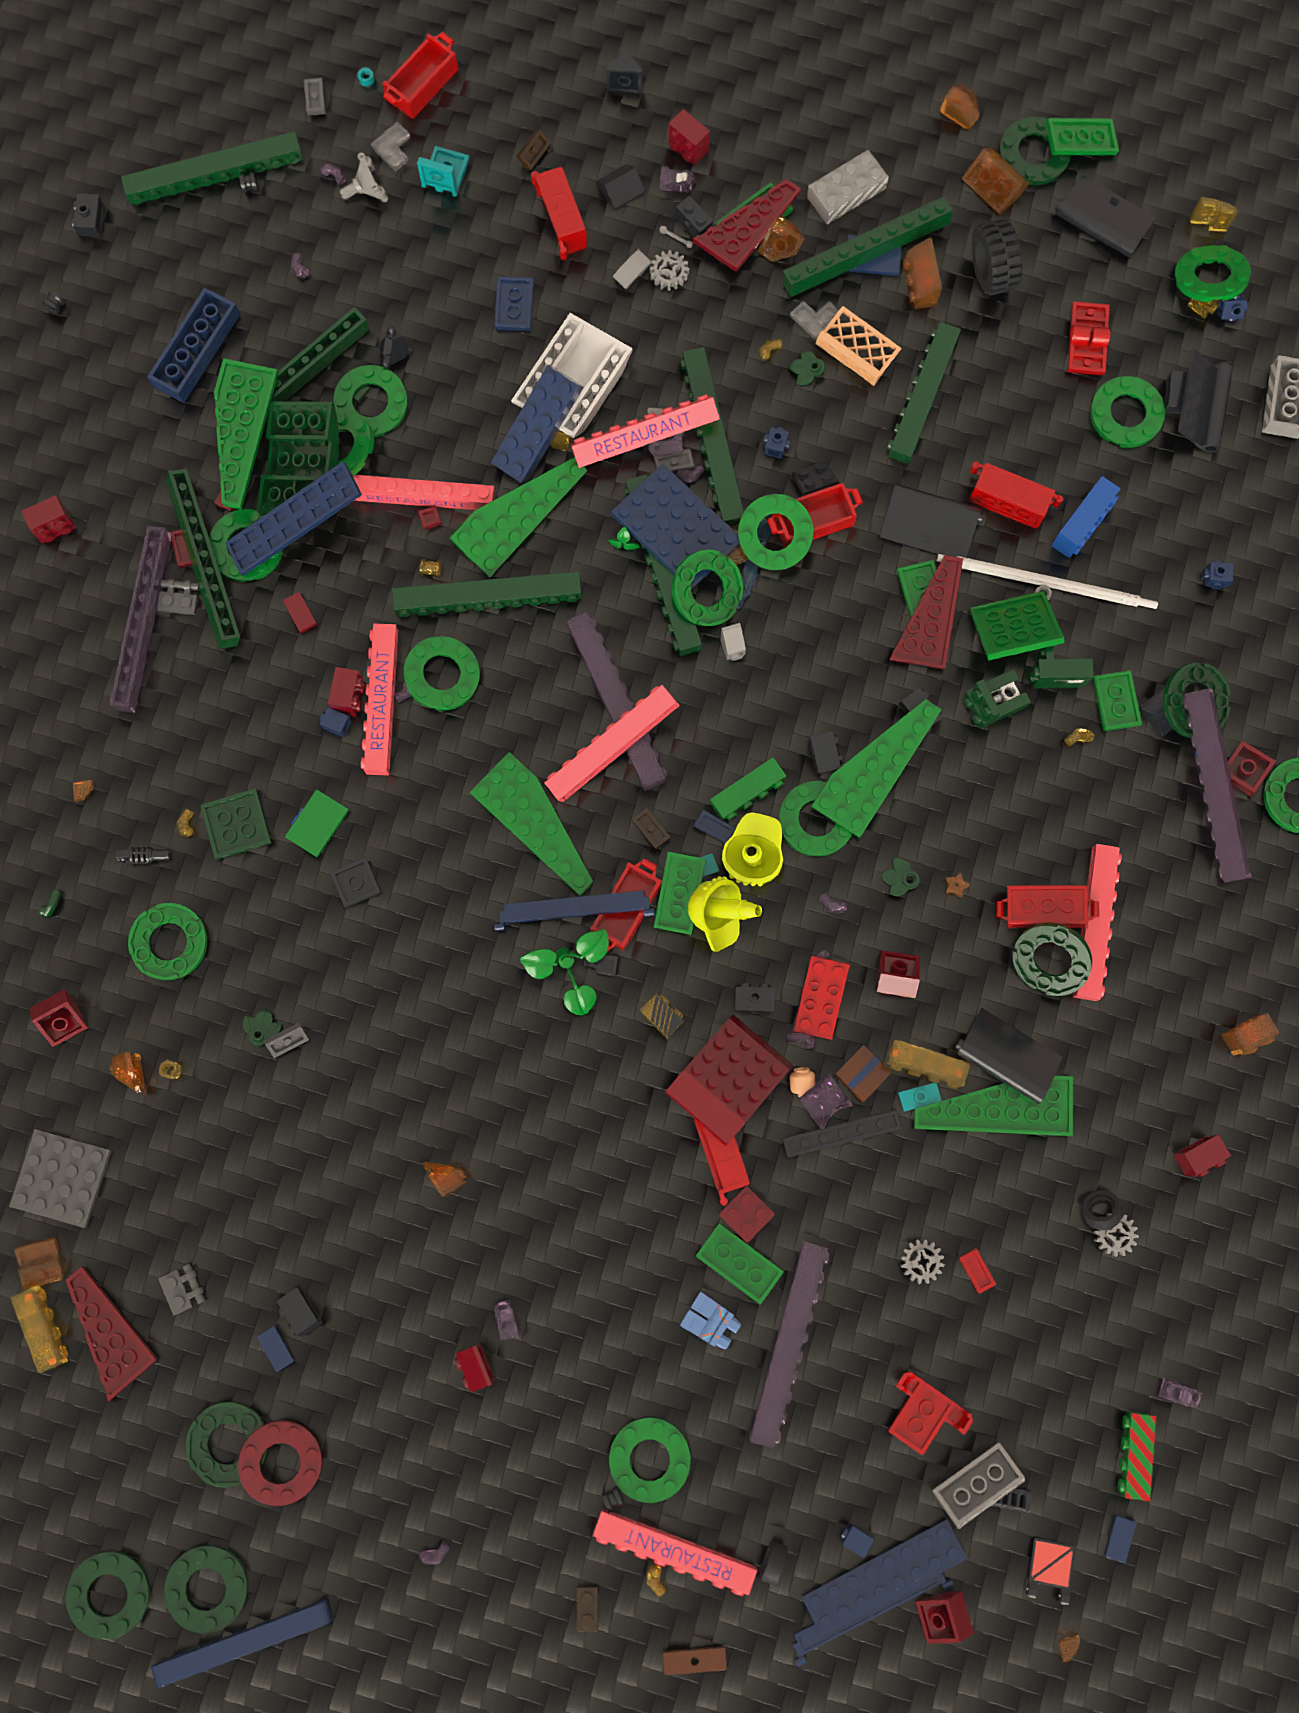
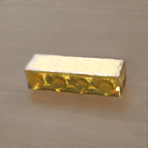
[886,1039,971,1089]
[10,1286,68,1373]

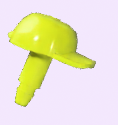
[722,813,783,886]
[688,877,762,952]

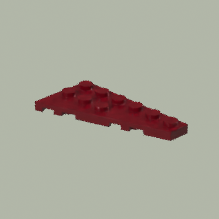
[693,179,801,272]
[889,555,963,670]
[65,1266,158,1401]

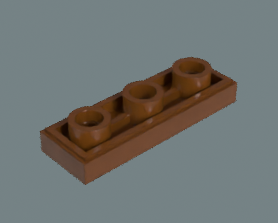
[663,1646,727,1675]

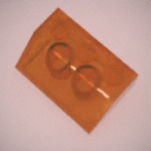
[962,148,1030,214]
[903,238,942,309]

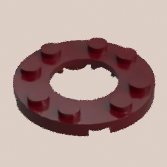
[238,1420,322,1506]

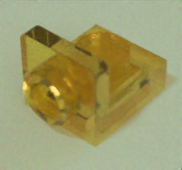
[1188,299,1219,318]

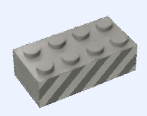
[807,150,888,224]
[1262,355,1299,439]
[933,1443,1025,1529]

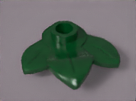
[789,351,825,386]
[881,858,920,896]
[243,1009,282,1046]

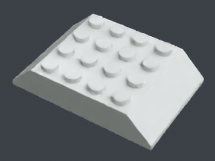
[511,313,632,438]

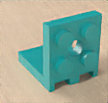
[417,146,470,197]

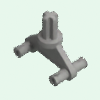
[340,153,388,202]

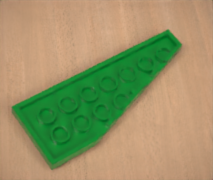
[214,358,279,510]
[449,457,587,577]
[811,699,942,838]
[470,752,593,896]
[914,1076,1073,1136]

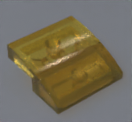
[1190,197,1238,231]

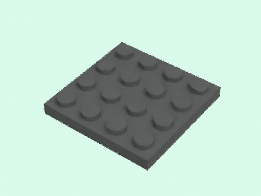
[9,1129,112,1228]

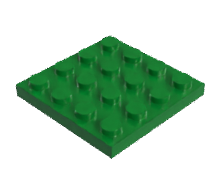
[970,591,1064,660]

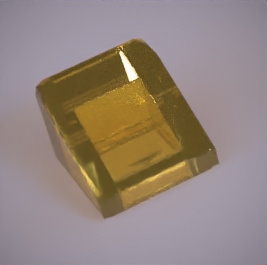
[550,430,571,451]

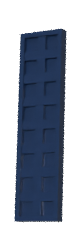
[225,461,362,576]
[802,1519,967,1637]

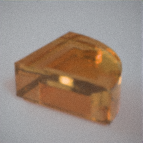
[73,780,94,802]
[1058,1635,1080,1663]

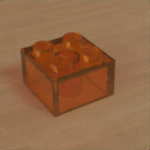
[1221,1013,1280,1056]

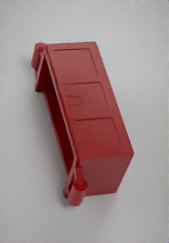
[382,32,458,119]
[531,167,587,260]
[969,462,1063,529]
[767,482,863,548]
[590,858,662,952]
[996,885,1099,929]
[693,1117,750,1205]

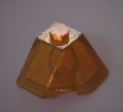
[940,84,980,130]
[758,216,805,261]
[110,1052,146,1094]
[422,1162,466,1197]

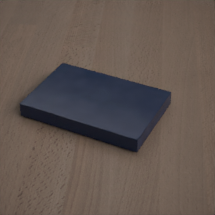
[847,235,901,276]
[494,276,534,331]

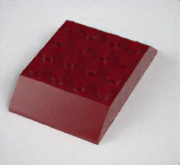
[665,1014,793,1145]

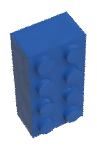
[1051,476,1121,559]

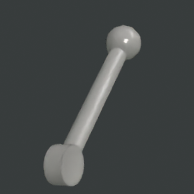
[660,226,693,248]

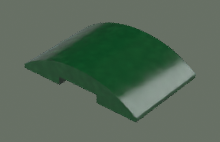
[257,402,339,513]

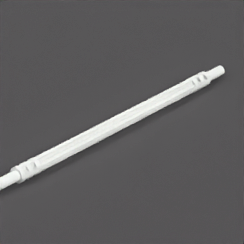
[937,554,1158,609]

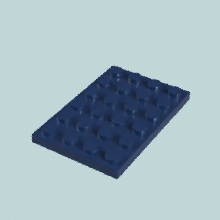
[611,464,740,590]

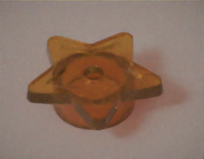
[945,873,970,898]

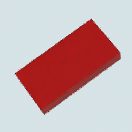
[958,1248,996,1294]

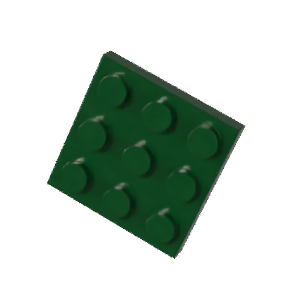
[200,788,272,860]

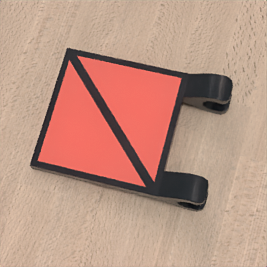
[1025,1538,1075,1605]

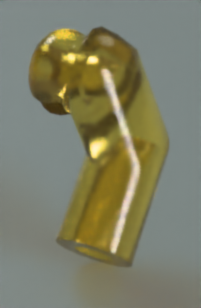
[759,339,782,359]
[1065,729,1094,747]
[177,808,194,837]
[646,1565,666,1597]

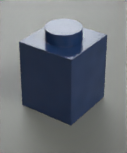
[319,707,351,738]
[840,1523,874,1558]

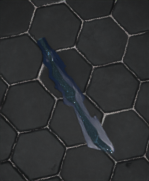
[737,518,772,609]

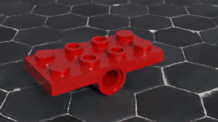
[1067,301,1110,375]
[794,955,850,1040]

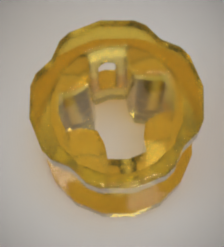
[420,559,441,578]
[159,1061,181,1079]

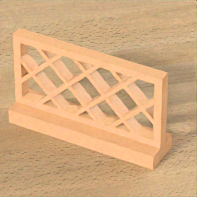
[816,306,901,385]

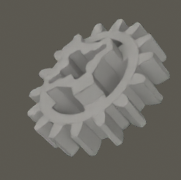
[650,250,689,291]
[1093,1213,1139,1257]
[900,1240,944,1284]

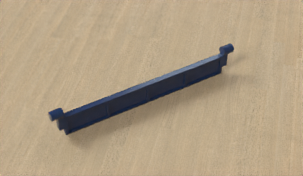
[494,890,655,931]
[793,1573,954,1667]

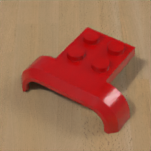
[888,1372,973,1456]

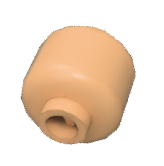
[789,1067,816,1097]

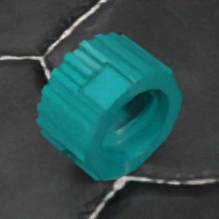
[358,68,374,87]

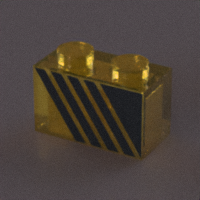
[640,994,684,1039]

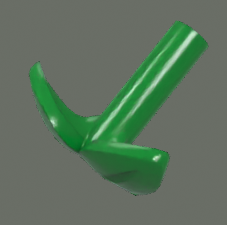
[608,526,640,550]

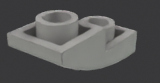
[613,249,651,289]

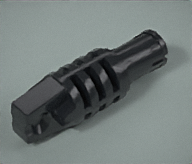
[116,847,172,864]

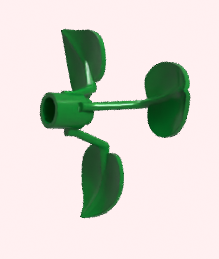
[520,929,609,1015]

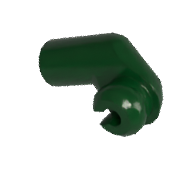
[39,890,61,917]

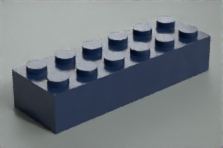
[147,287,240,403]
[491,365,584,483]

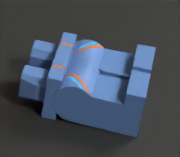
[680,1291,741,1349]

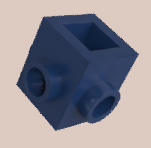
[1217,294,1248,321]
[763,427,791,459]
[1202,560,1233,589]

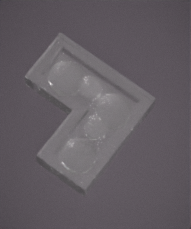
[371,122,410,171]
[790,301,842,340]

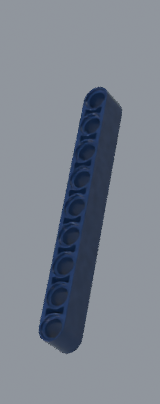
[151,1599,333,1688]

